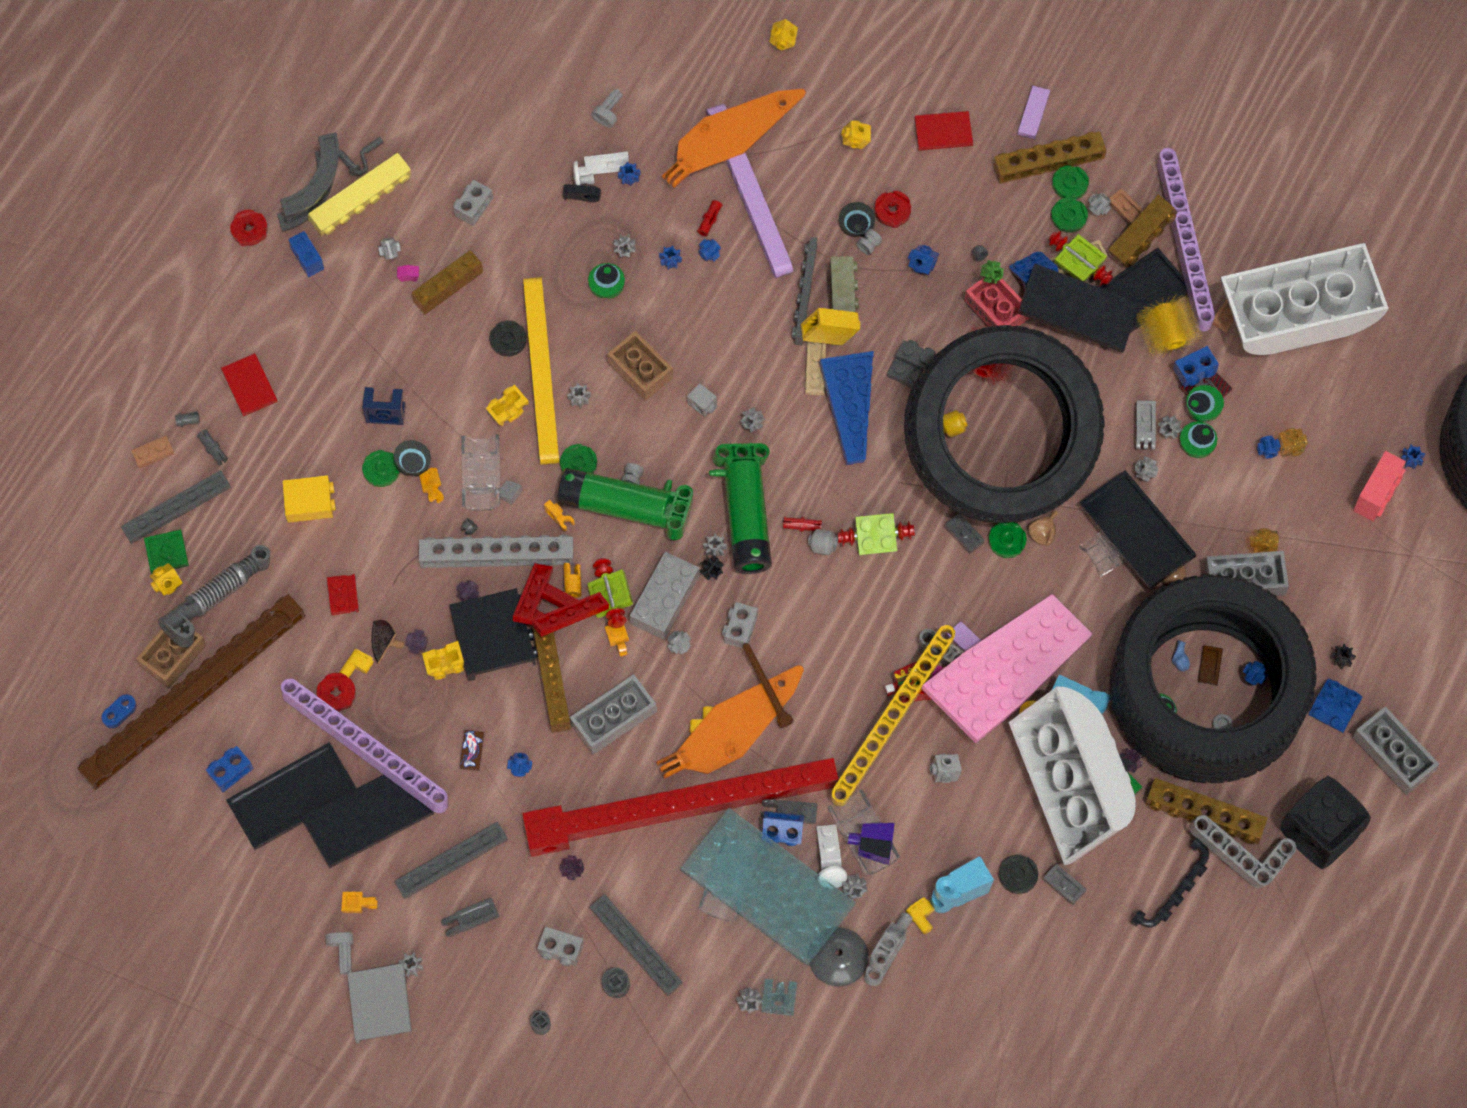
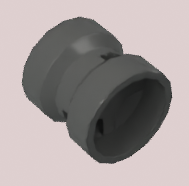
[530,1010,551,1035]

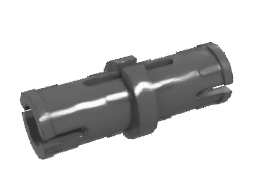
[197,430,228,465]

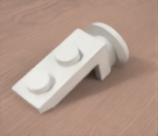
[573,152,629,185]
[817,824,847,889]

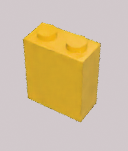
[801,308,861,346]
[283,475,336,523]

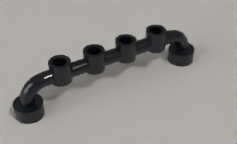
[1130,838,1209,928]

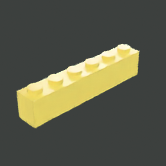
[308,153,411,236]

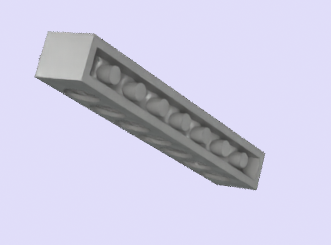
[419,535,574,568]

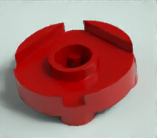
[875,191,911,228]
[230,209,268,246]
[316,673,356,712]

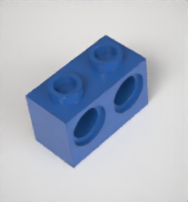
[288,231,324,278]
[1173,346,1219,387]
[206,746,254,793]
[762,811,804,846]

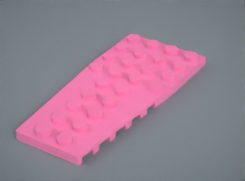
[922,595,1092,743]

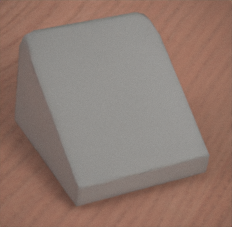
[496,480,522,505]

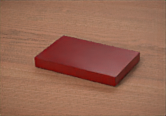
[914,111,973,151]
[221,353,278,417]

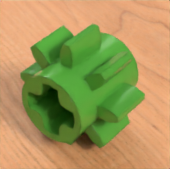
[980,260,1004,284]

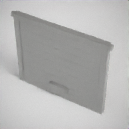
[347,963,412,1043]

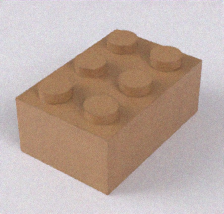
[607,331,674,401]
[136,627,206,688]

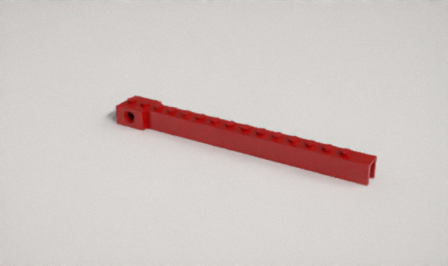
[522,758,839,857]

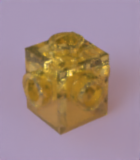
[1277,428,1308,457]
[1250,528,1279,553]

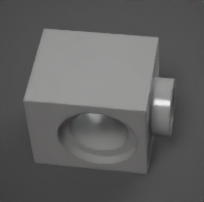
[687,383,717,417]

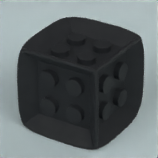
[1281,776,1371,869]

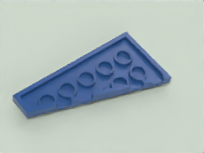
[819,351,874,465]

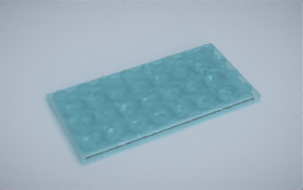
[680,808,856,966]

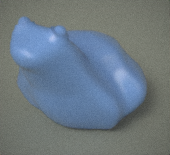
[1172,640,1190,672]

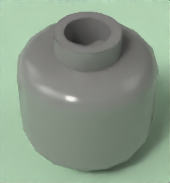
[808,529,838,555]

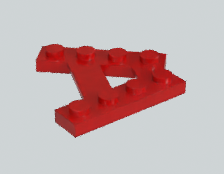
[513,563,609,637]

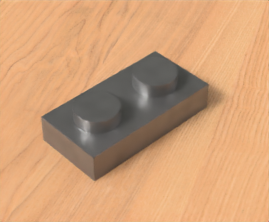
[945,513,985,554]
[1043,864,1087,905]

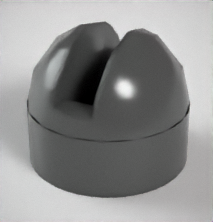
[972,245,988,262]
[461,518,478,535]

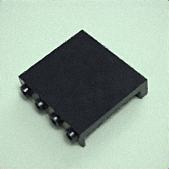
[449,588,538,681]

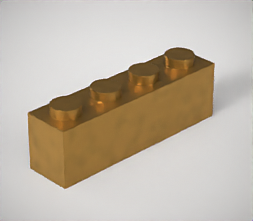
[1108,194,1177,268]
[411,250,483,315]

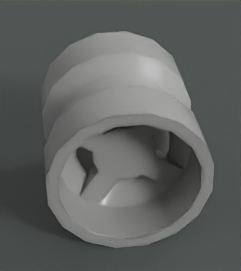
[856,229,882,255]
[621,463,644,484]

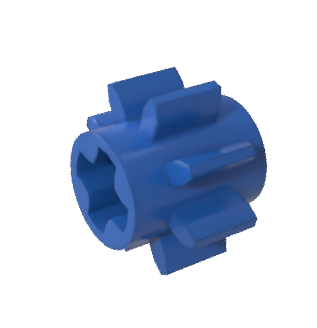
[618,162,641,186]
[698,239,721,261]
[659,246,682,270]
[1256,435,1281,459]
[1401,444,1425,469]
[1242,661,1268,685]
[507,753,532,777]

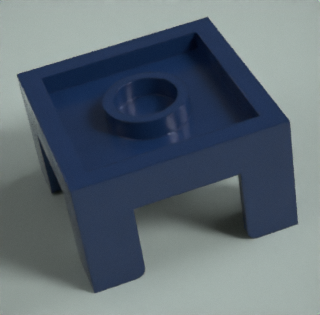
[362,387,406,425]

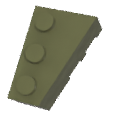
[830,256,859,312]

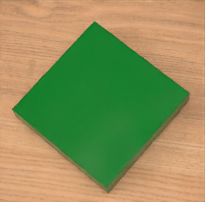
[144,529,189,574]

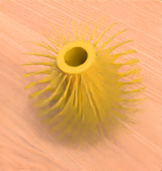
[1136,295,1202,357]

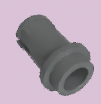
[175,411,200,428]

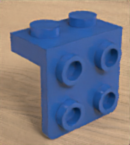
[1009,251,1059,290]
[1308,679,1362,733]

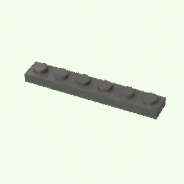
[792,237,818,346]
[121,470,231,544]
[394,821,508,899]
[589,894,683,997]

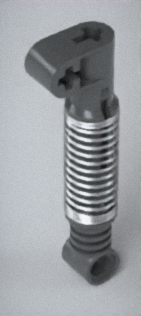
[158,545,270,648]

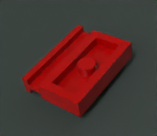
[327,574,359,615]

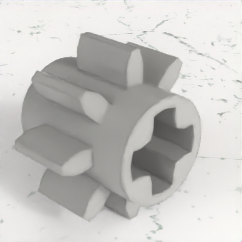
[1088,193,1111,216]
[614,234,636,258]
[378,237,401,259]
[567,383,591,408]
[740,407,765,432]
[1158,415,1183,439]
[1135,456,1158,482]
[703,534,727,556]
[667,630,691,654]
[842,874,868,899]
[398,952,423,978]
[736,987,763,1013]

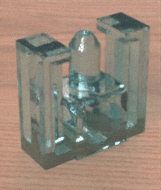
[762,979,797,1016]

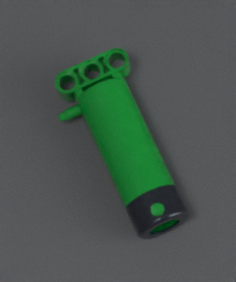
[709,443,772,574]
[557,468,693,540]

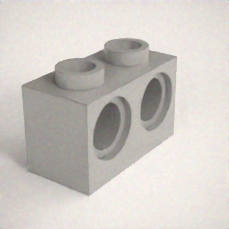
[453,180,494,226]
[722,602,758,648]
[537,926,584,967]

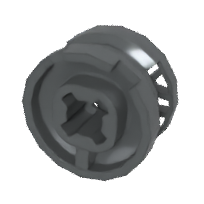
[601,968,630,998]

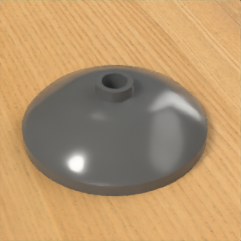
[809,927,869,987]

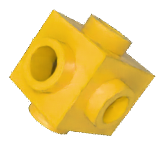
[769,19,798,50]
[841,120,871,149]
[149,563,183,596]

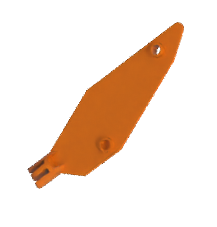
[661,89,806,188]
[656,665,804,779]

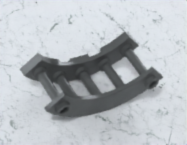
[277,132,339,232]

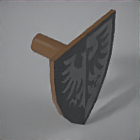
[371,620,404,664]

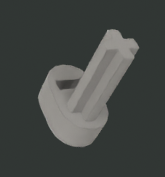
[591,89,623,128]
[325,932,354,975]

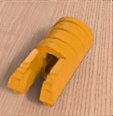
[563,563,582,598]

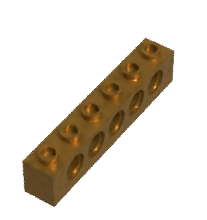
[994,131,1107,184]
[533,627,571,733]
[1146,778,1268,845]

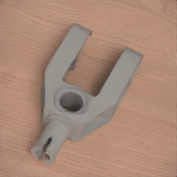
[864,913,913,986]

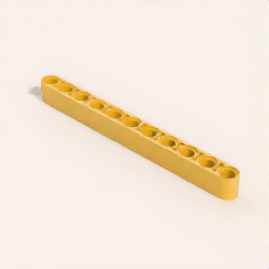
[523,277,560,465]
[831,625,955,806]

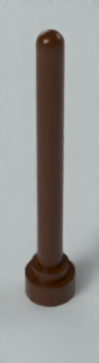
[743,643,794,728]

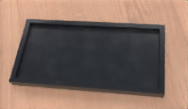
[1099,248,1188,351]
[1018,264,1139,353]
[1080,470,1196,590]
[226,742,357,850]
[301,767,434,869]

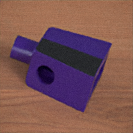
[848,823,895,865]

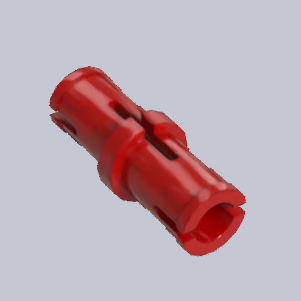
[697,200,723,237]
[783,517,822,532]

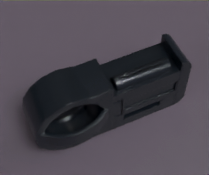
[562,184,601,202]

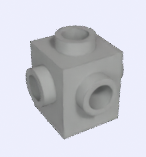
[930,754,962,783]

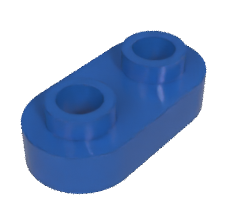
[101,694,137,729]

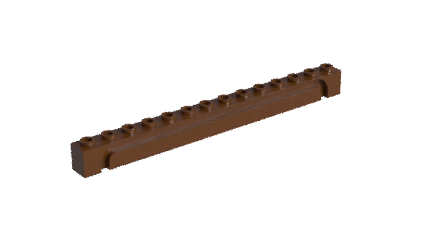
[77,594,306,791]

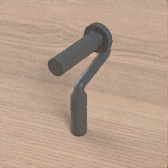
[339,137,383,176]

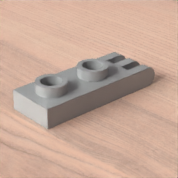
[1136,400,1156,450]

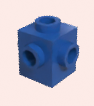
[908,245,939,275]

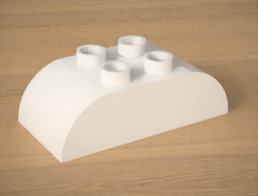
[1221,243,1389,355]
[1009,687,1135,865]

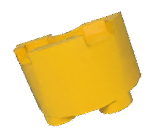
[486,384,529,425]
[422,641,464,680]

